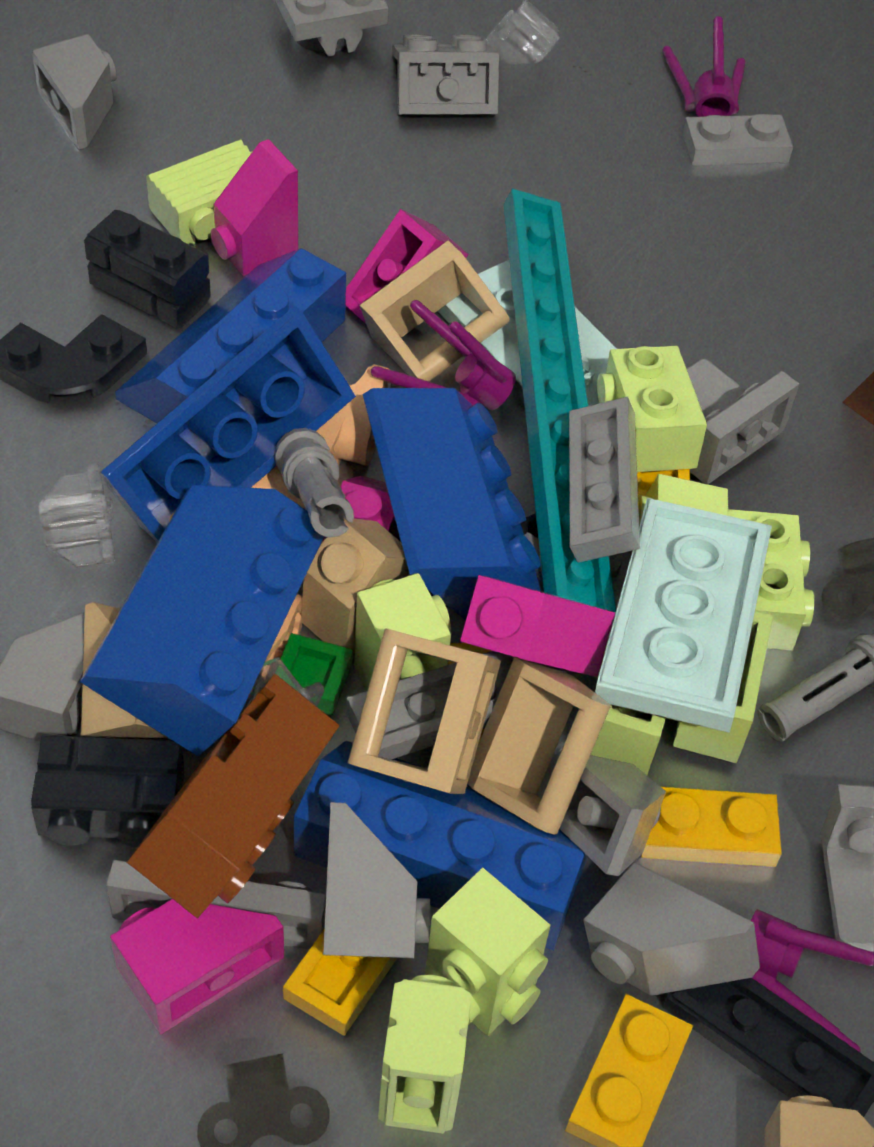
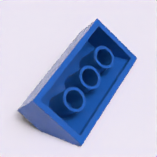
[115,248,346,423]
[101,306,356,543]
[363,388,542,620]
[80,485,324,756]
[294,740,588,951]

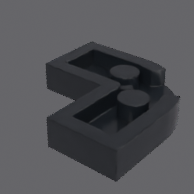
[0,314,147,403]

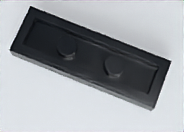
[662,978,874,1117]

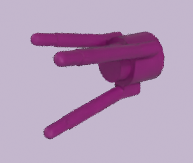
[662,16,746,117]
[371,300,516,411]
[751,909,874,1052]

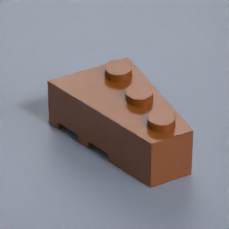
[126,674,340,919]

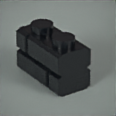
[84,210,211,329]
[31,736,184,847]

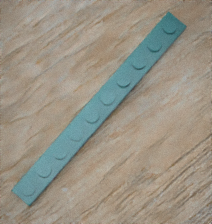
[503,188,616,636]

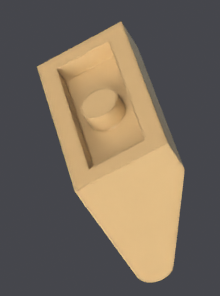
[360,240,510,382]
[348,628,501,794]
[467,657,611,835]

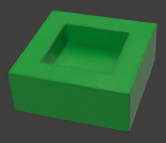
[275,633,353,716]

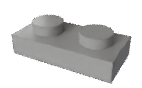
[682,114,793,166]

